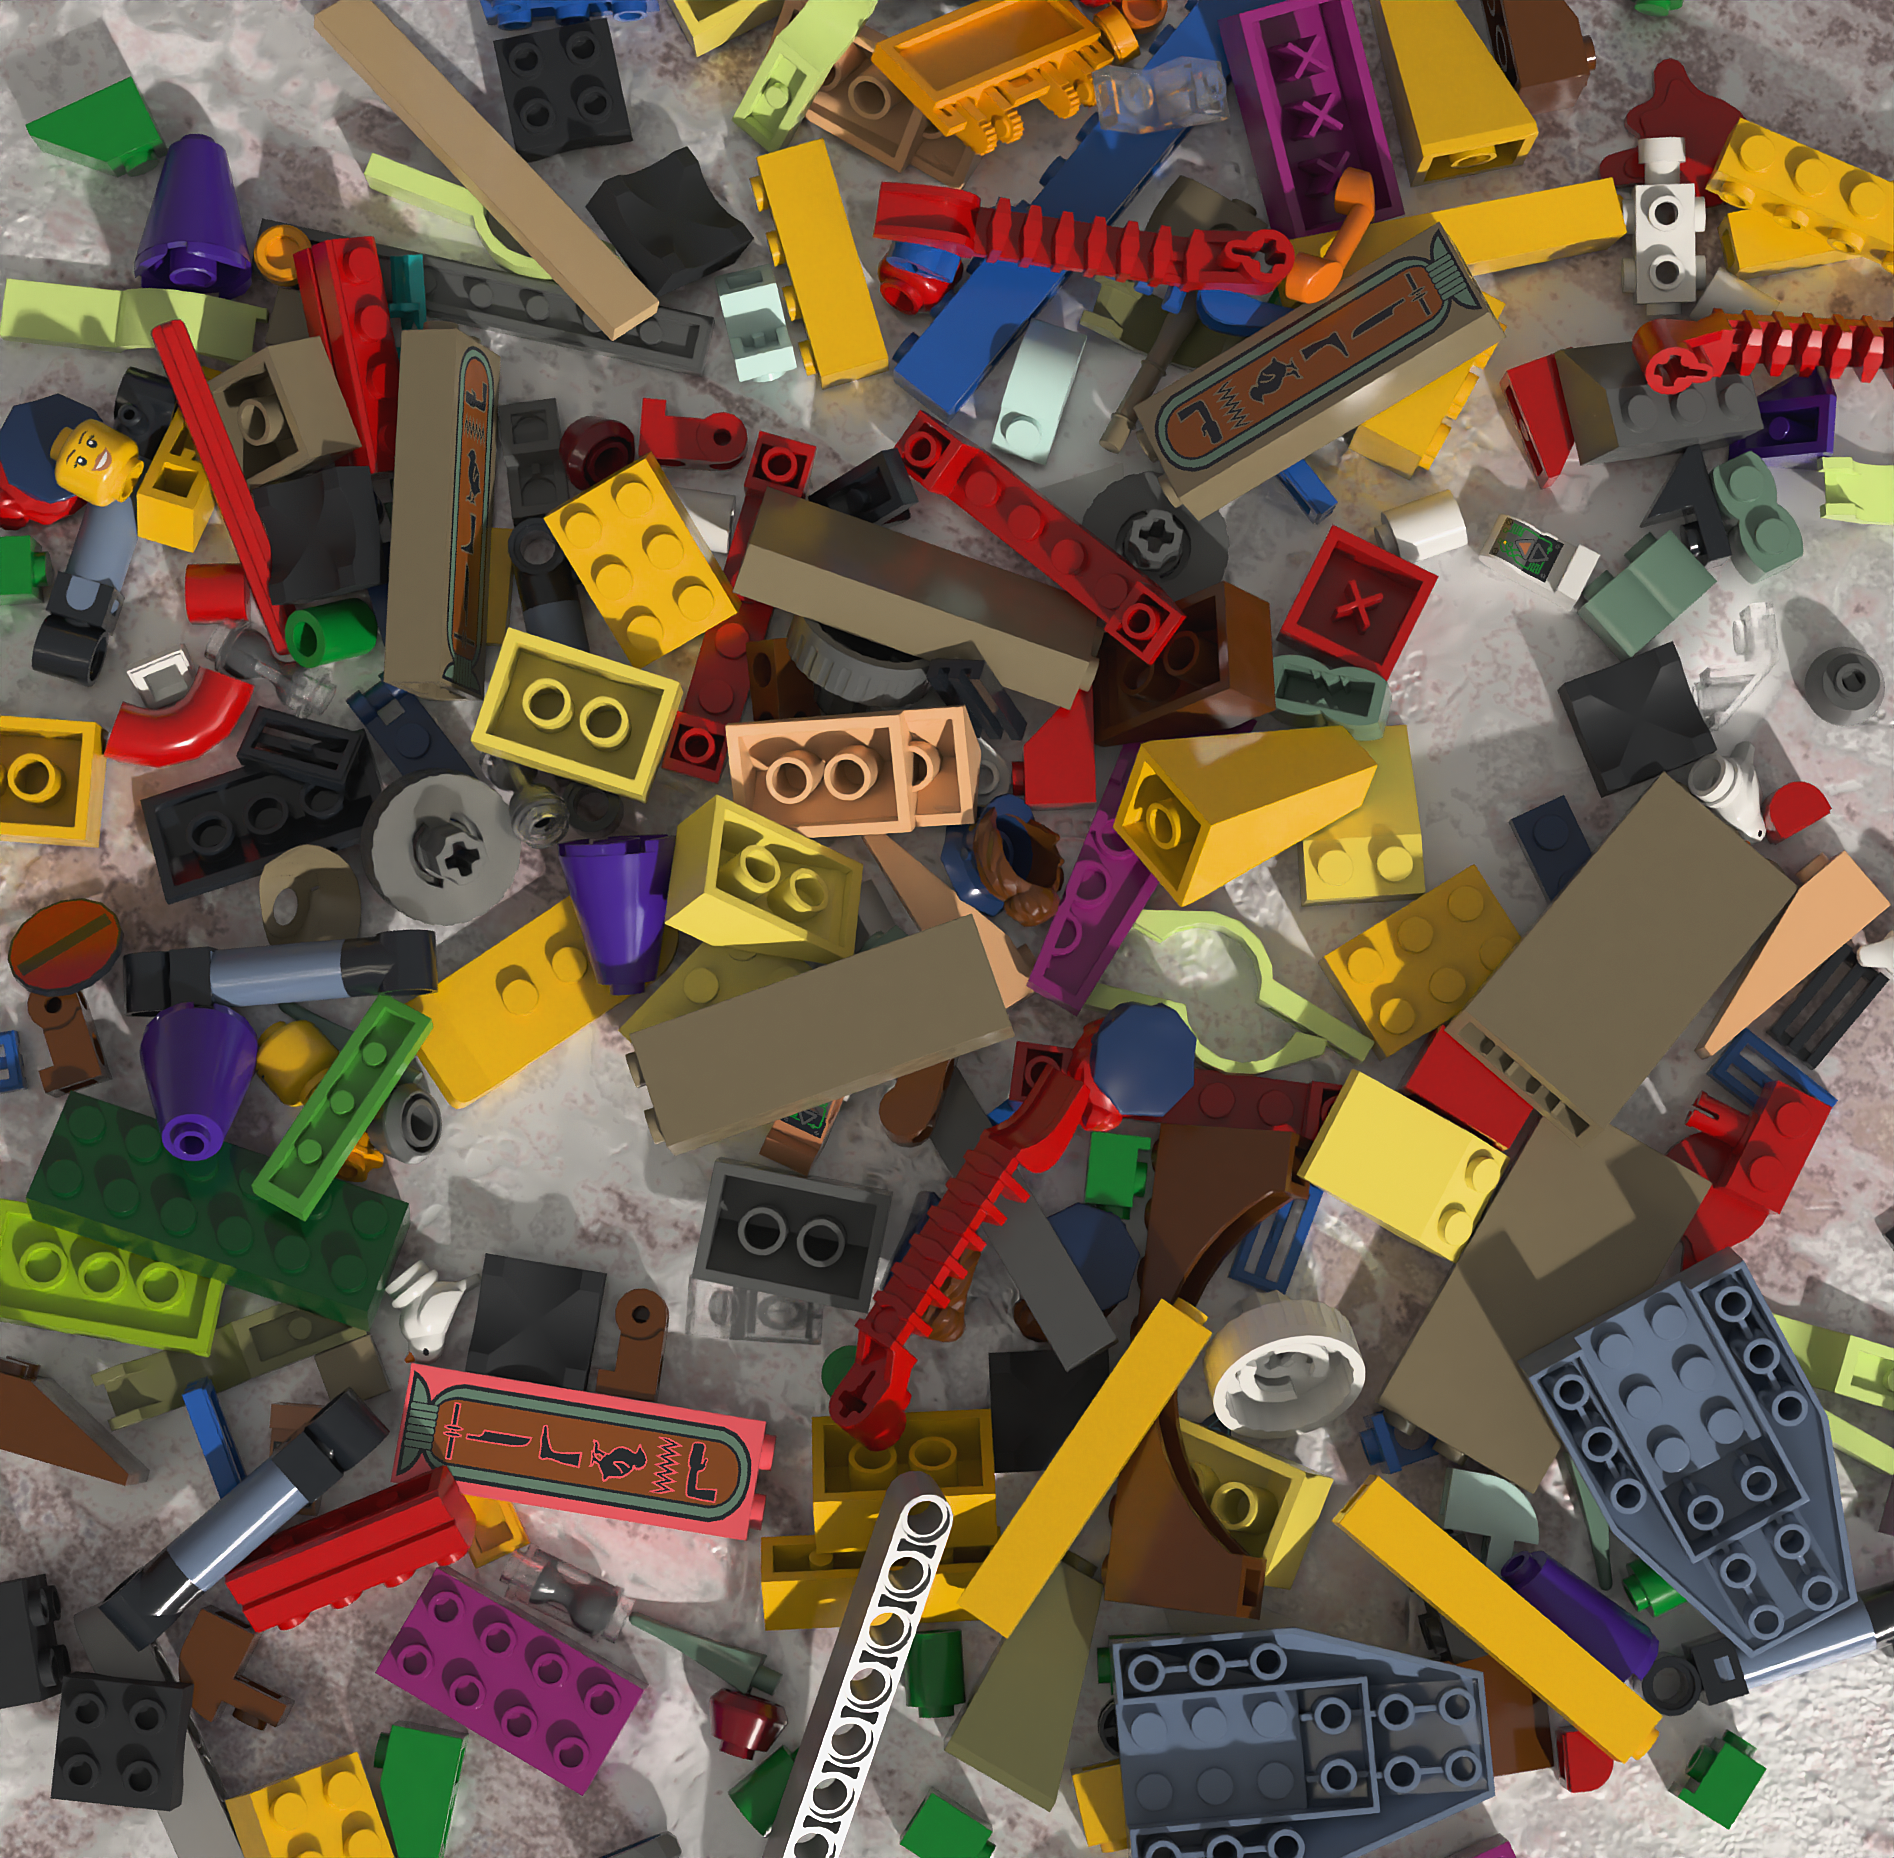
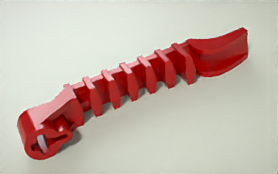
[872,182,1295,295]
[1632,308,1894,394]
[829,1063,1091,1452]

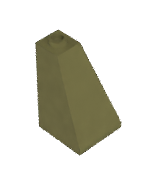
[944,1550,1104,1812]

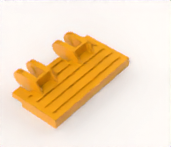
[870,0,1114,156]

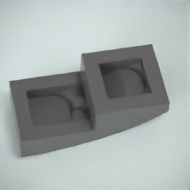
[498,398,570,528]

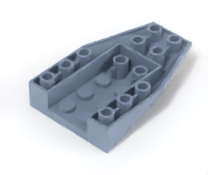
[1517,1246,1858,1659]
[1109,1627,1495,1858]

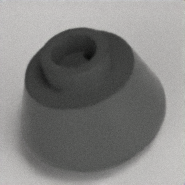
[1804,647,1885,726]
[366,1083,442,1164]

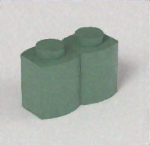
[1708,451,1803,585]
[1577,530,1717,662]
[1269,655,1392,741]

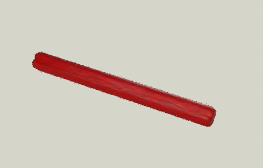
[151,319,297,656]

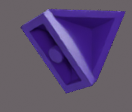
[1728,366,1837,470]

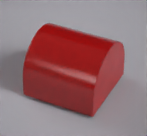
[185,563,251,625]
[1761,781,1832,845]
[1555,1726,1614,1793]

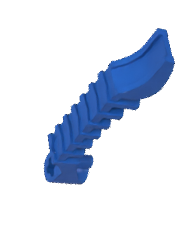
[886,197,1294,337]

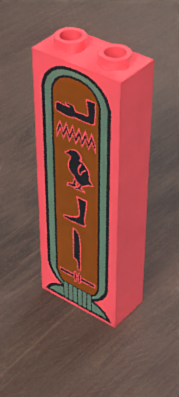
[390,1363,777,1541]

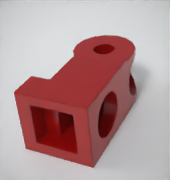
[638,398,748,472]

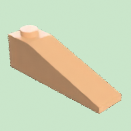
[860,834,1037,1011]
[1694,850,1891,1060]

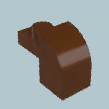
[178,1605,295,1731]

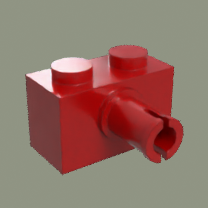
[1684,1080,1832,1215]

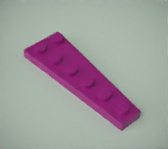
[1026,719,1258,1017]

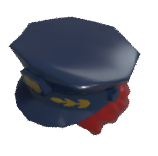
[0,393,103,531]
[1067,1001,1197,1132]

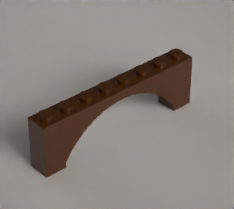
[1101,1123,1314,1620]

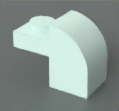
[714,264,797,382]
[990,318,1087,465]
[1437,1467,1539,1579]

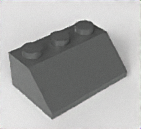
[1554,341,1764,466]
[692,1157,893,1314]

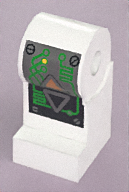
[1478,514,1600,611]

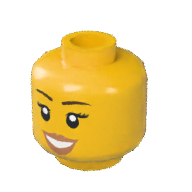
[50,419,144,507]
[256,1020,340,1107]

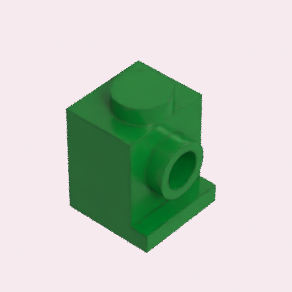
[1083,1131,1151,1220]
[1668,1729,1767,1830]

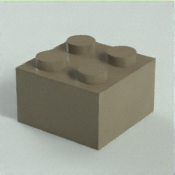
[208,336,362,494]

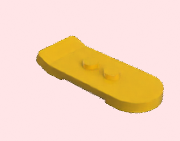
[405,895,679,1109]

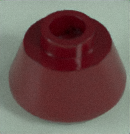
[559,416,635,491]
[709,1688,788,1760]

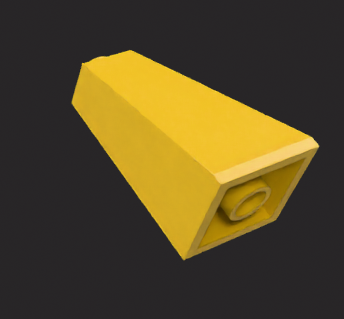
[1369,0,1538,188]
[1113,725,1378,907]

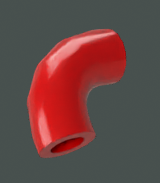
[103,666,255,768]

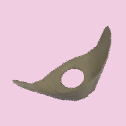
[258,844,361,945]

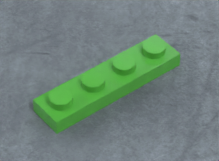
[251,995,434,1221]

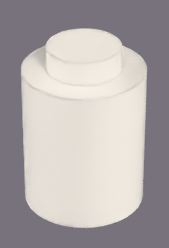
[1689,267,1780,321]
[672,486,736,553]
[1374,489,1468,563]

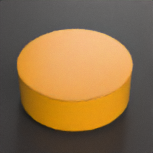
[1092,5,1141,66]
[254,224,312,287]

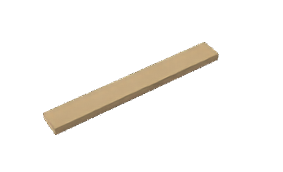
[314,0,659,341]

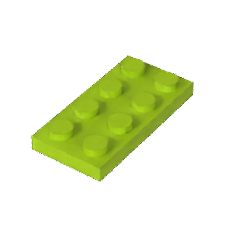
[0,1198,225,1357]

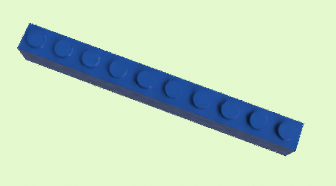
[892,0,1287,425]

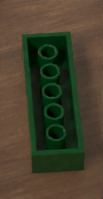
[25,1090,411,1332]

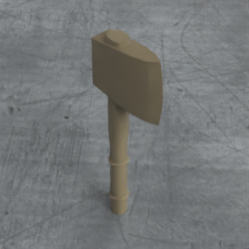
[1099,175,1268,454]

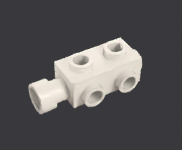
[1621,137,1706,316]

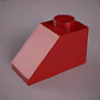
[1499,347,1575,490]
[1012,685,1096,811]

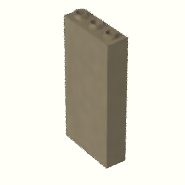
[1444,771,1799,1149]
[1374,1114,1712,1494]

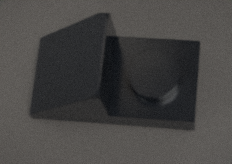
[1639,444,1732,570]
[808,448,919,529]

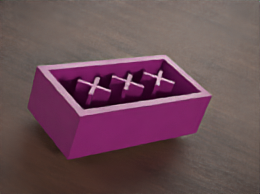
[1217,0,1405,240]
[375,1565,649,1796]

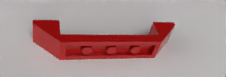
[893,410,1186,665]
[661,431,817,785]
[1009,1041,1343,1141]

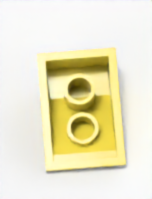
[1297,725,1426,907]
[664,794,863,964]
[1297,1068,1511,1264]
[1179,1415,1334,1590]

